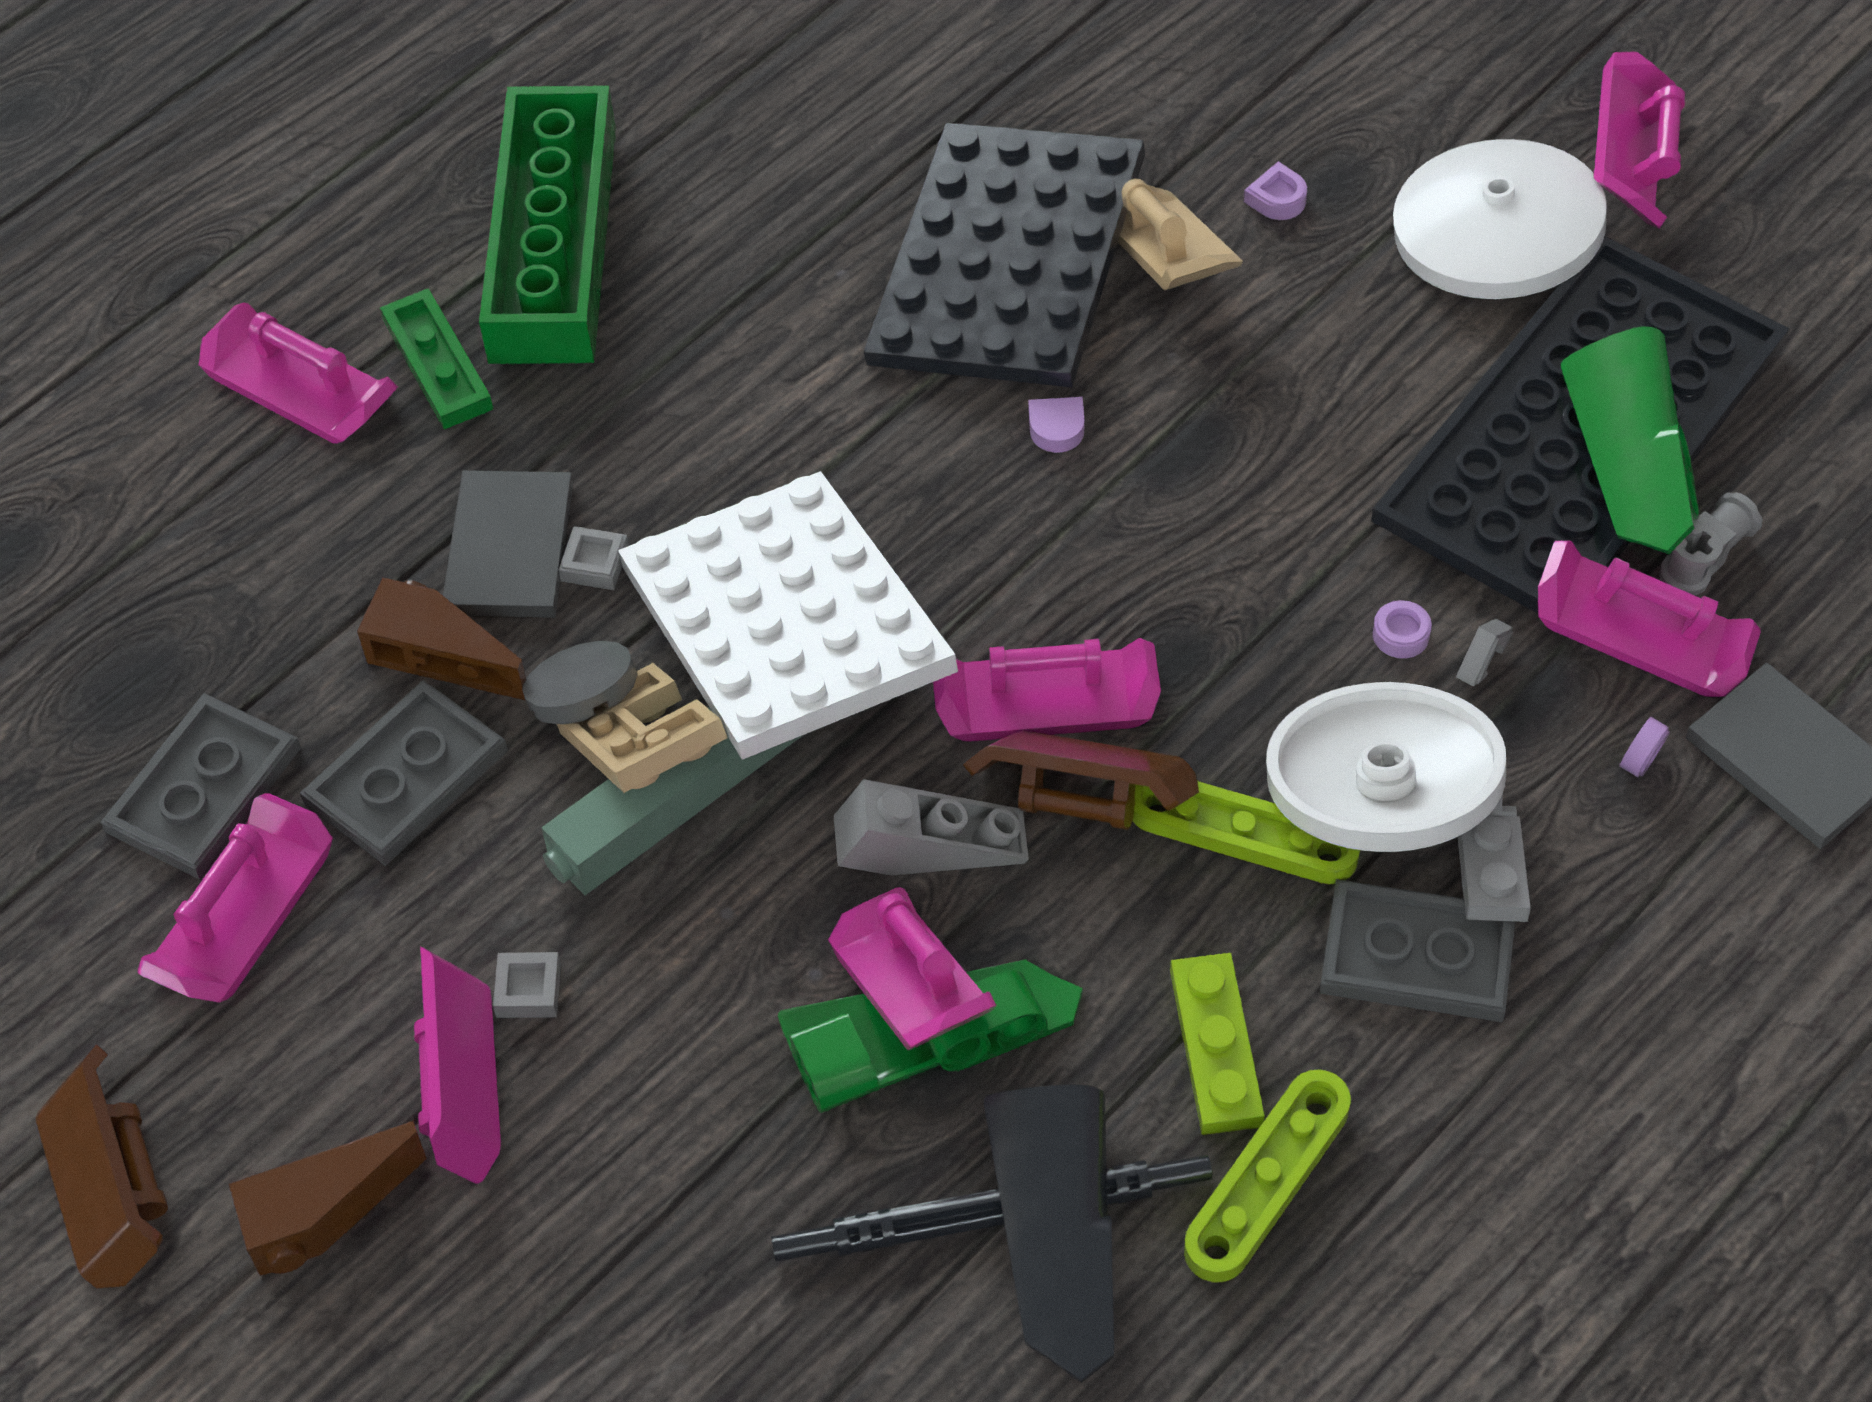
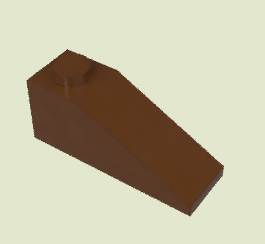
[357,577,526,700]
[229,1121,427,1276]

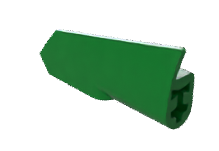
[1561,326,1699,555]
[778,960,1083,1113]

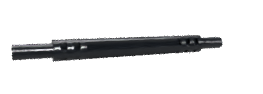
[771,1155,1213,1262]

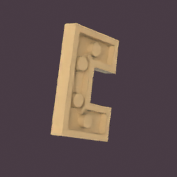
[557,663,728,793]

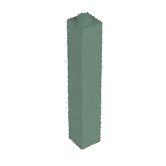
[541,707,805,895]

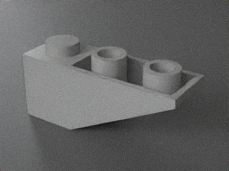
[834,779,1029,876]

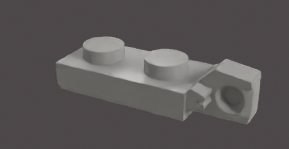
[1458,793,1531,922]

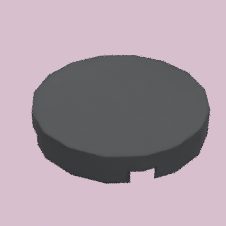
[522,641,638,725]

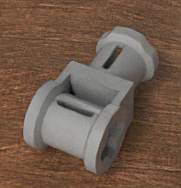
[1659,492,1763,595]

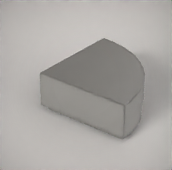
[1456,619,1513,686]

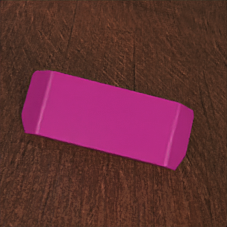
[1594,52,1685,229]
[198,303,398,444]
[1538,541,1761,697]
[933,638,1161,741]
[137,793,333,1003]
[828,887,997,1050]
[414,946,501,1184]

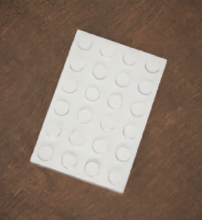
[618,472,958,760]

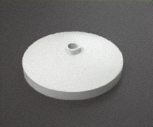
[1393,139,1606,299]
[1266,682,1506,852]

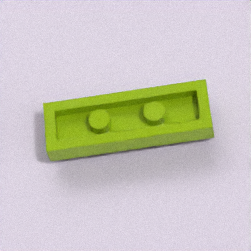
[1170,953,1265,1135]

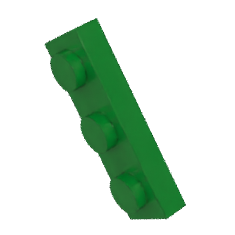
[380,288,494,430]

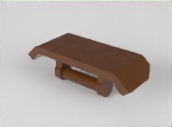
[963,731,1199,830]
[36,1044,168,1289]

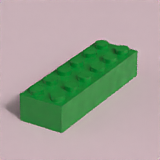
[479,86,616,364]

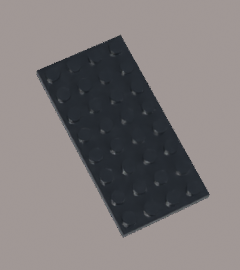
[1371,236,1790,613]

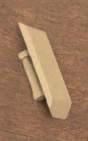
[1118,179,1243,290]

